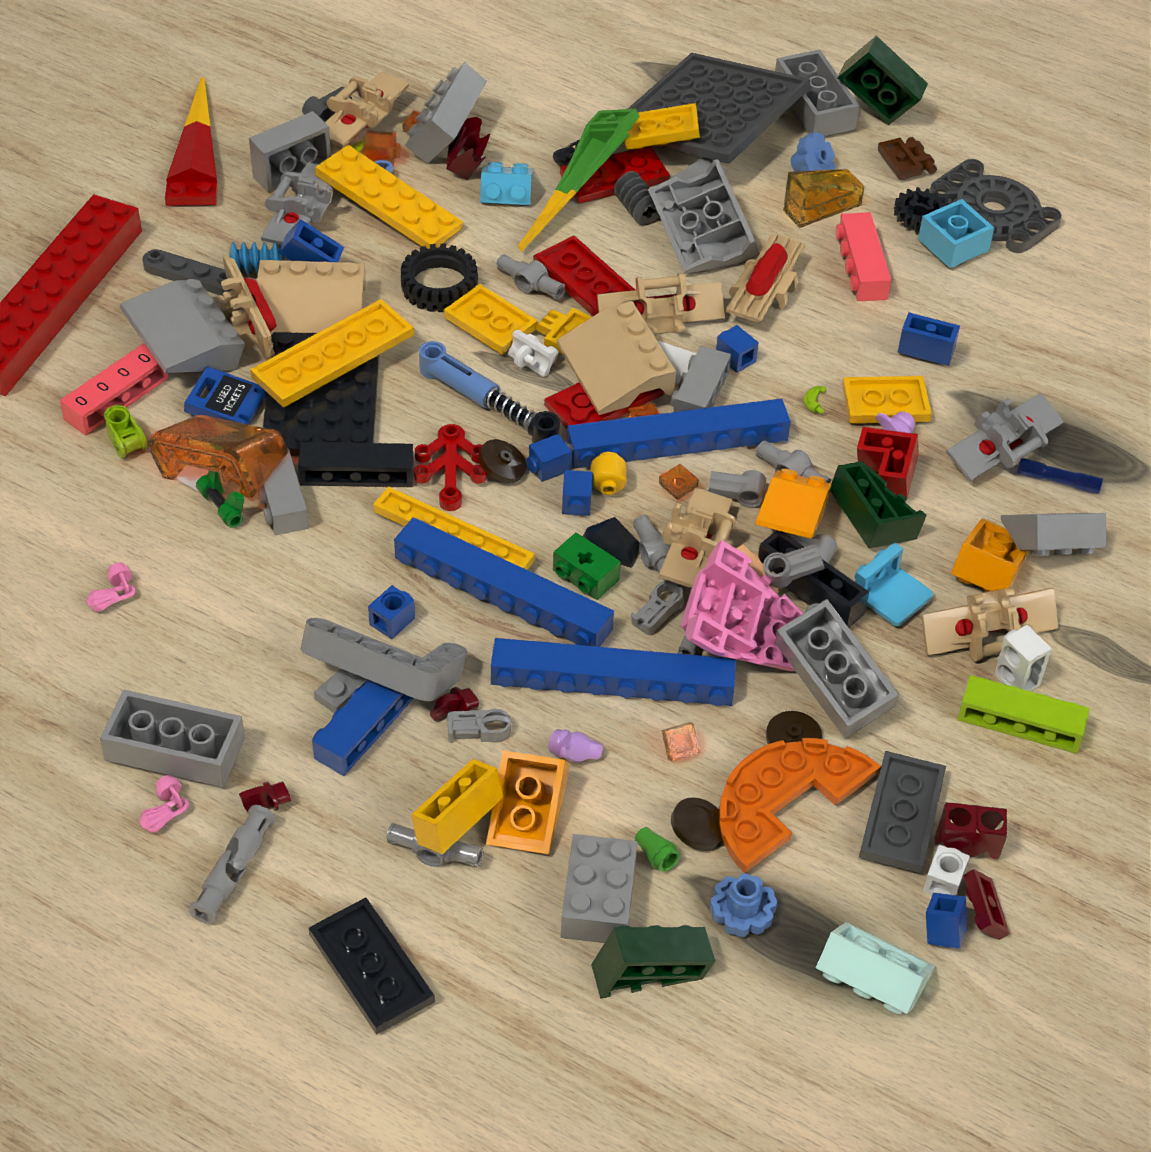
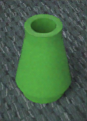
[635,827,680,872]

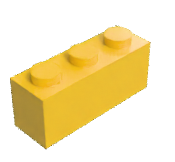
[411,759,503,854]

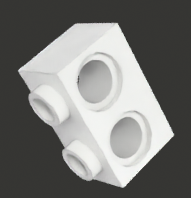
[994,625,1052,691]

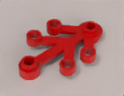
[414,424,487,511]

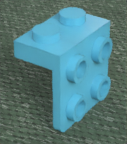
[480,162,533,205]
[854,542,933,626]

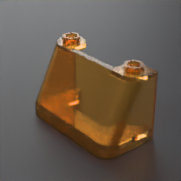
[147,415,288,498]

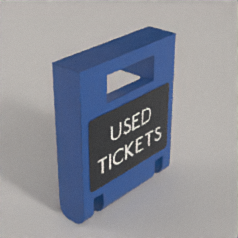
[184,366,267,432]

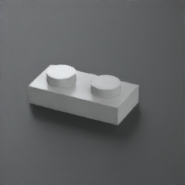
[314,669,368,713]

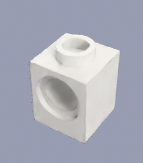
[923,845,970,895]

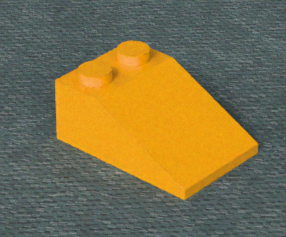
[755,469,832,539]
[951,518,1030,592]
[486,750,569,855]

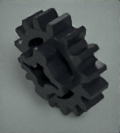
[894,187,949,231]

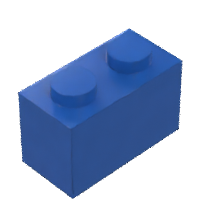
[278,219,344,262]
[898,312,960,366]

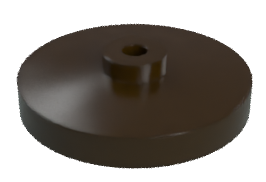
[478,439,527,483]
[766,711,822,744]
[671,797,723,850]

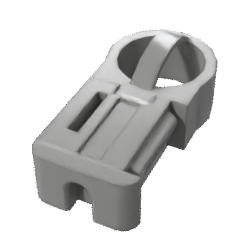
[631,580,684,635]
[447,709,511,743]

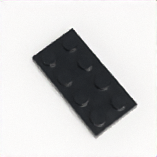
[308,897,435,1035]

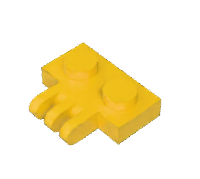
[536,308,592,354]

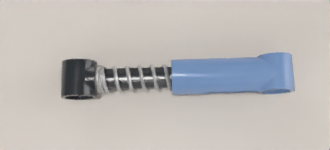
[419,341,560,443]

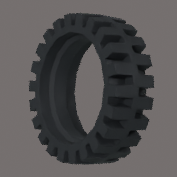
[401,244,478,312]

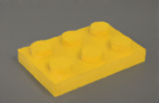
[625,103,700,150]
[444,284,538,355]
[842,376,932,423]

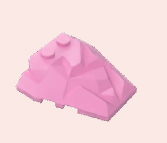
[681,540,804,672]

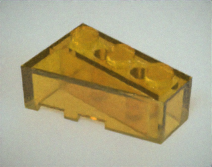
[783,169,865,228]

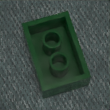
[837,35,928,125]

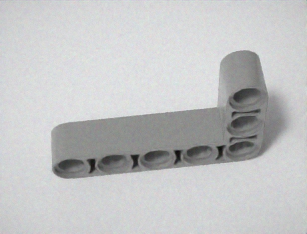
[300,618,467,701]

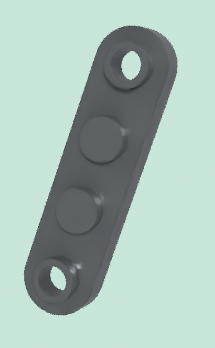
[142,249,231,296]

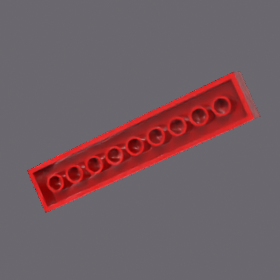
[0,194,142,396]

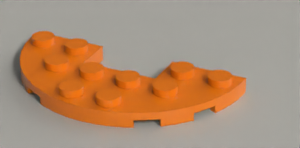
[719,738,881,873]

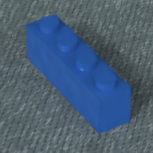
[312,680,414,776]

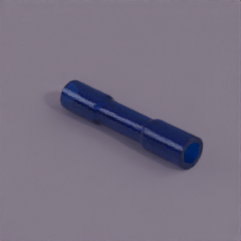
[1017,458,1103,494]

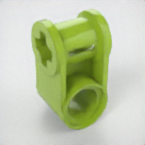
[104,405,148,459]

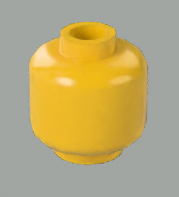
[590,452,627,495]

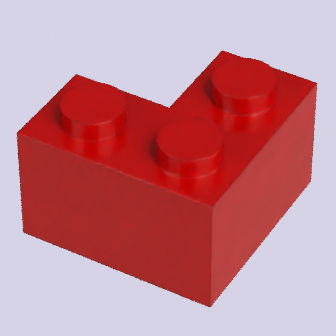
[857,427,919,498]

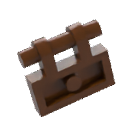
[877,137,937,180]

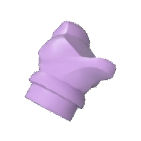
[875,411,915,433]
[548,729,603,763]

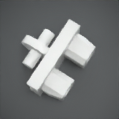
[508,330,559,377]

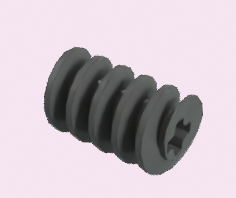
[614,171,660,225]

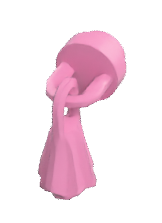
[86,563,135,612]
[139,775,189,833]

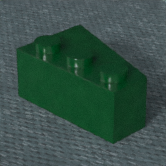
[830,461,927,548]
[591,925,715,999]

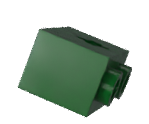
[553,532,621,600]

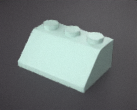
[816,922,935,1014]

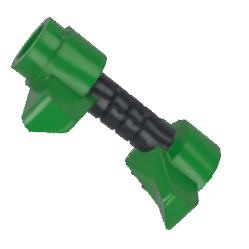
[196,466,244,528]

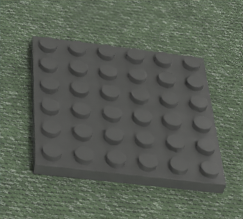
[628,53,811,164]

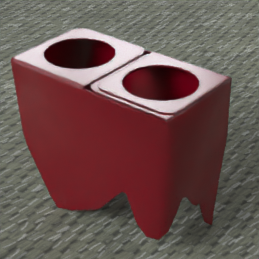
[446,117,490,180]
[935,802,1007,859]

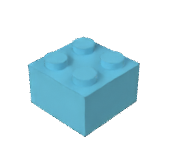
[918,199,994,268]

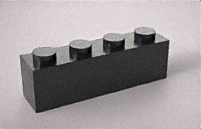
[298,442,414,487]
[758,530,869,628]

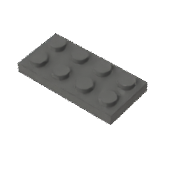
[859,751,946,874]

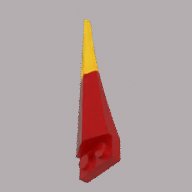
[165,77,218,206]

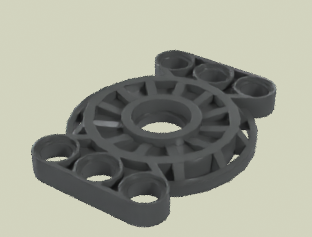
[929,159,1062,253]

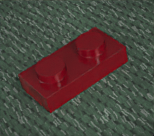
[964,869,1010,940]

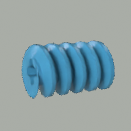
[229,242,284,275]

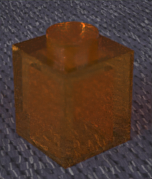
[363,130,401,167]

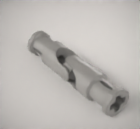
[189,805,275,924]

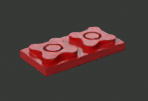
[560,146,670,204]
[533,235,635,316]
[544,382,664,429]

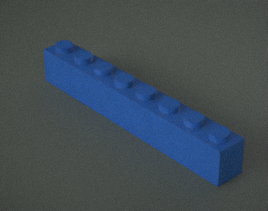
[567,398,791,469]
[394,517,614,647]
[491,638,736,706]

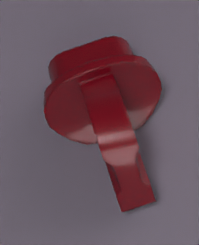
[430,687,479,721]
[239,781,291,813]

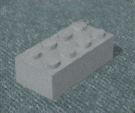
[775,50,860,136]
[405,62,487,164]
[775,599,899,739]
[100,690,245,788]

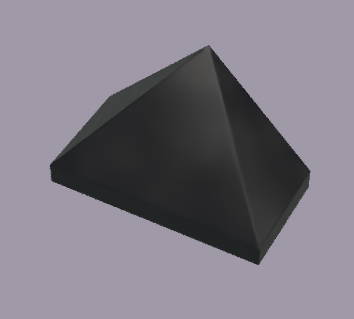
[583,517,640,568]

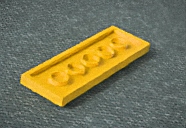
[314,145,464,249]
[250,299,414,408]

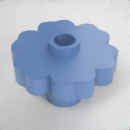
[791,132,835,184]
[710,873,777,937]

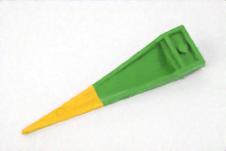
[518,109,640,252]

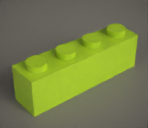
[957,675,1090,754]

